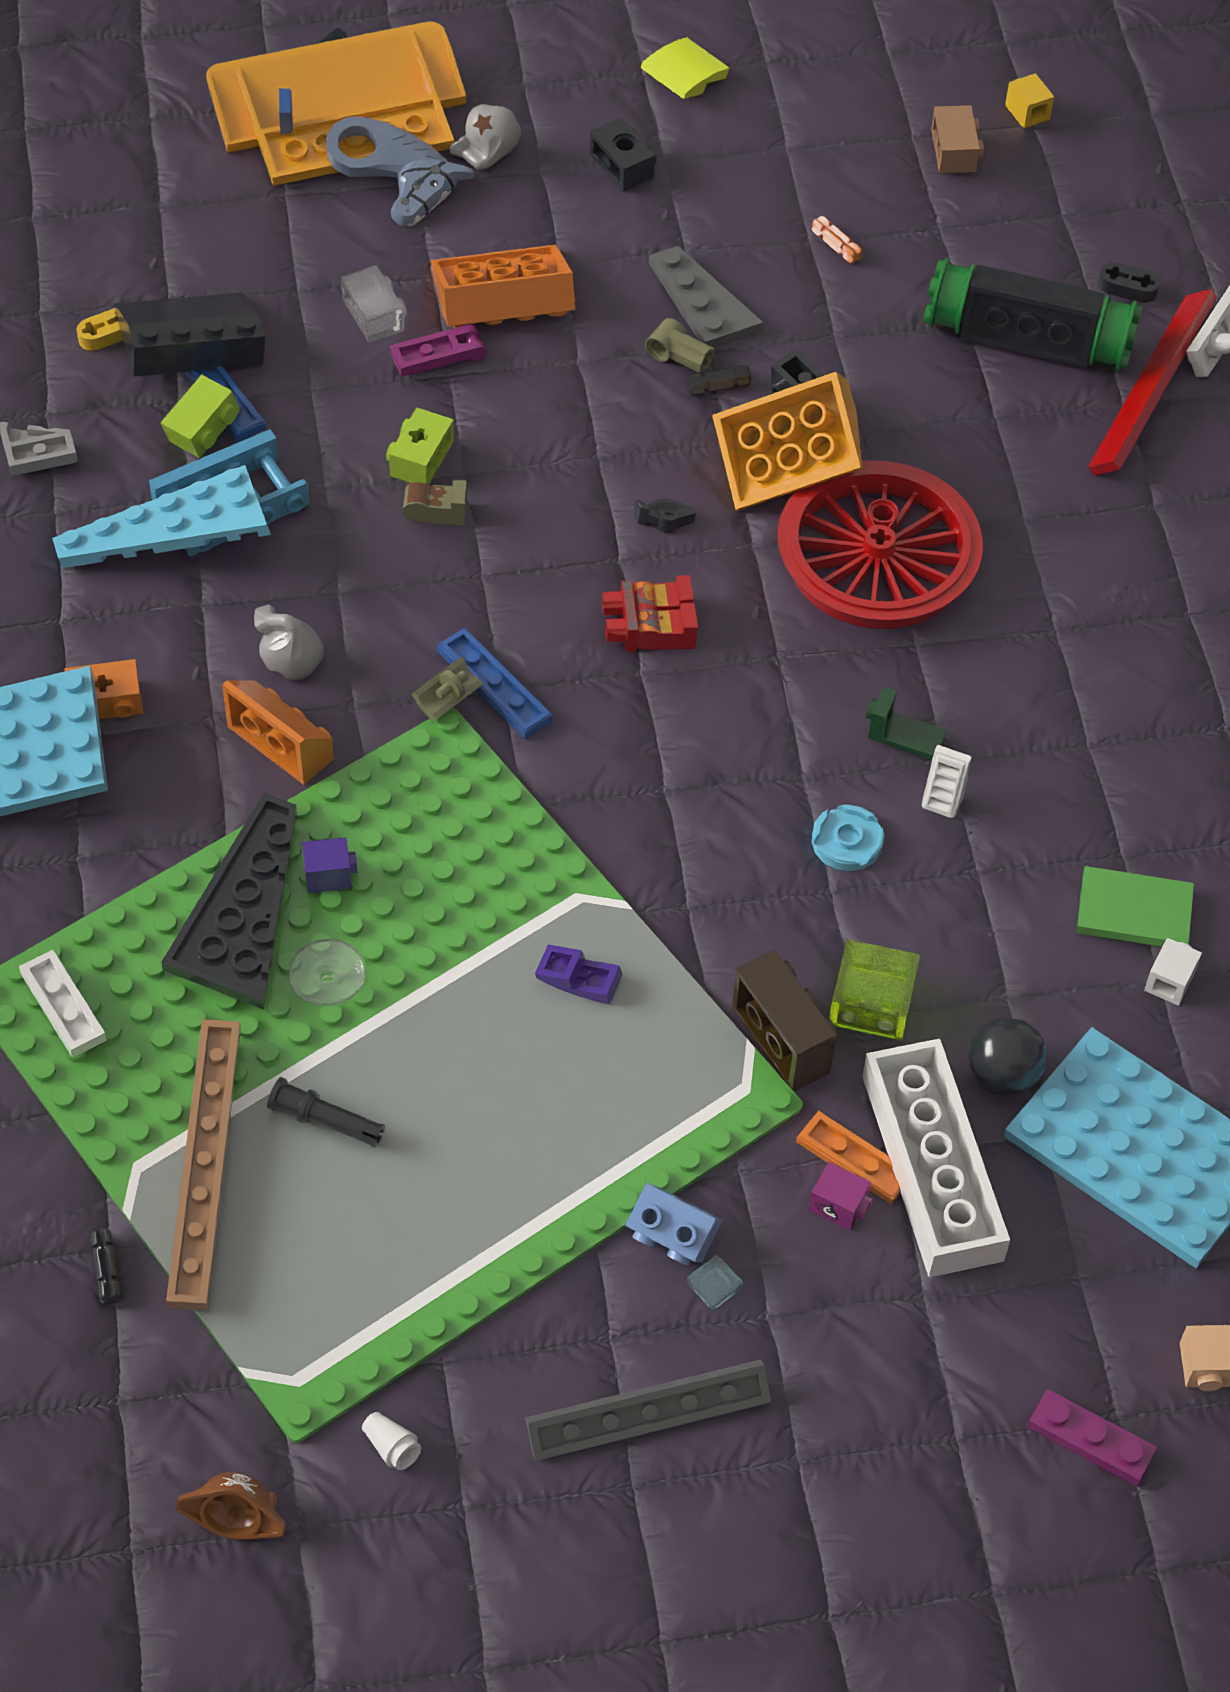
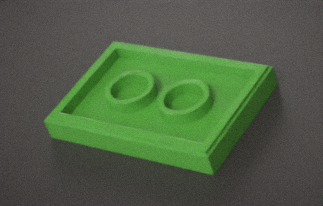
[1076,866,1194,947]

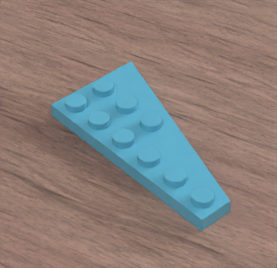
[53,465,271,568]

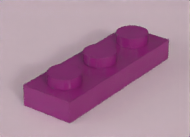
[1027,1389,1157,1486]

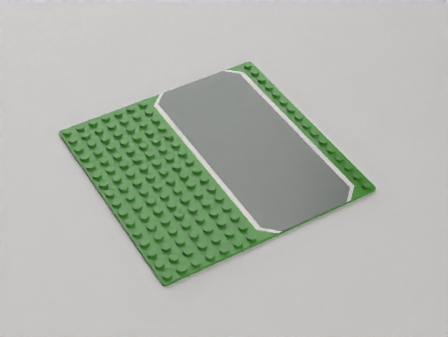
[0,708,803,1444]

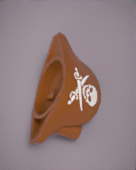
[175,1472,285,1539]

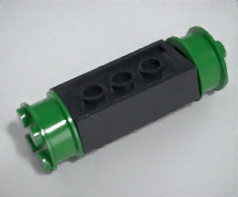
[923,258,1143,372]

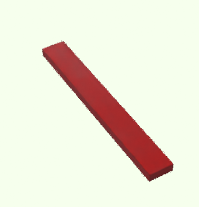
[1088,289,1217,475]

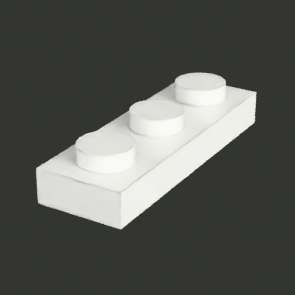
[19,950,107,1058]

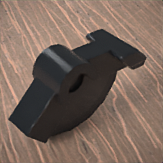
[633,499,696,533]

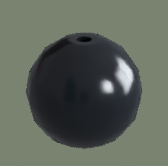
[968,1017,1048,1096]

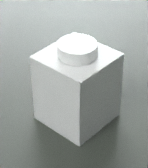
[1144,938,1202,1006]

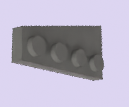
[649,246,763,348]

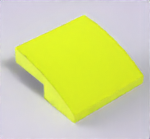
[641,37,730,99]

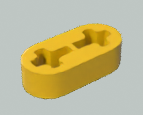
[77,308,123,351]

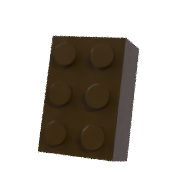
[732,949,837,1092]

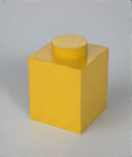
[1005,73,1054,128]

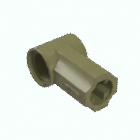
[645,318,715,374]

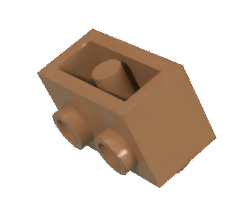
[931,105,984,173]

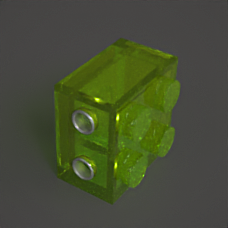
[830,939,920,1040]

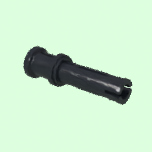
[267,1077,385,1148]

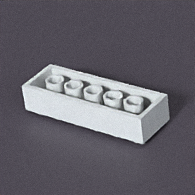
[862,1039,1010,1278]

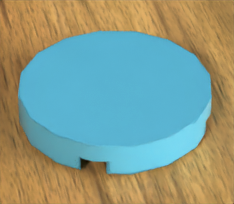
[811,804,885,872]

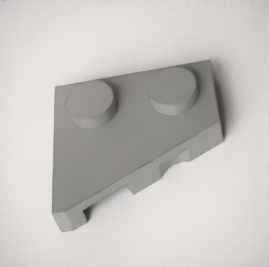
[0,422,78,476]

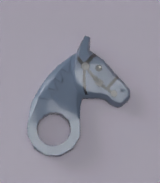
[327,116,475,227]

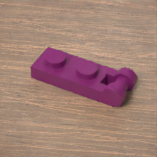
[390,324,488,377]

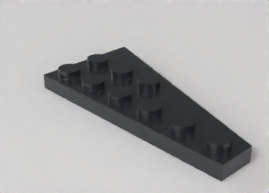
[161,793,297,1009]

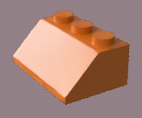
[222,680,334,785]

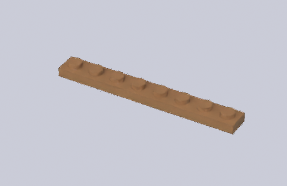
[166,1019,241,1310]

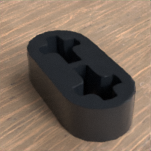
[1098,263,1160,303]

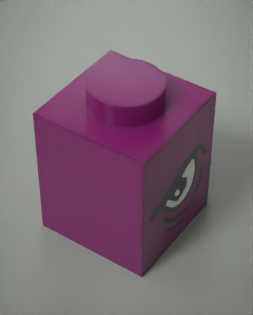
[808,1162,873,1231]

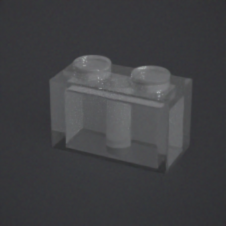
[341,265,407,343]

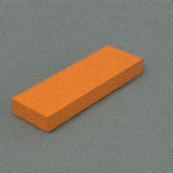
[796,1110,901,1205]

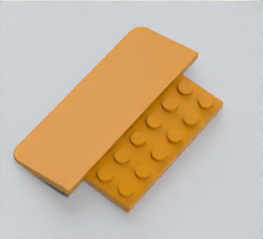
[206,22,466,186]

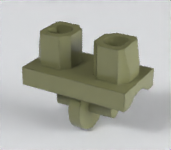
[411,657,483,722]

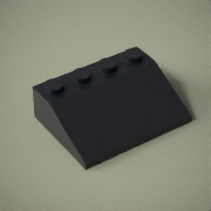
[115,292,266,377]

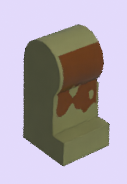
[403,480,467,526]

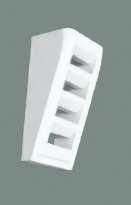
[922,745,971,818]

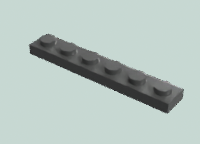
[525,1359,771,1461]

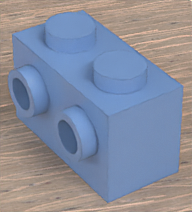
[625,1183,723,1266]

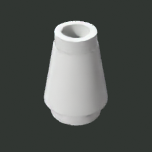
[362,1412,421,1470]

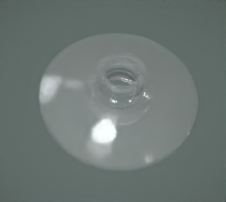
[289,939,365,1006]

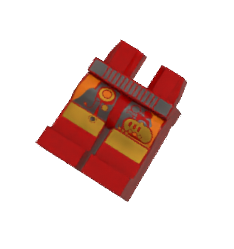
[602,575,698,652]

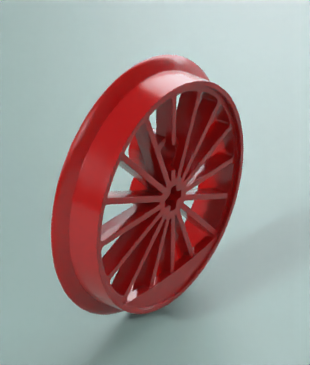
[778,461,983,629]

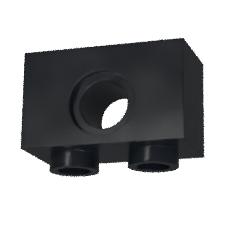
[590,118,657,192]

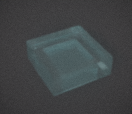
[687,1254,743,1311]

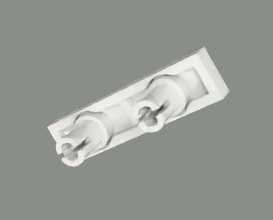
[1186,285,1230,377]

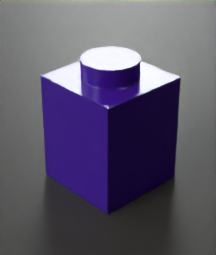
[302,837,358,893]

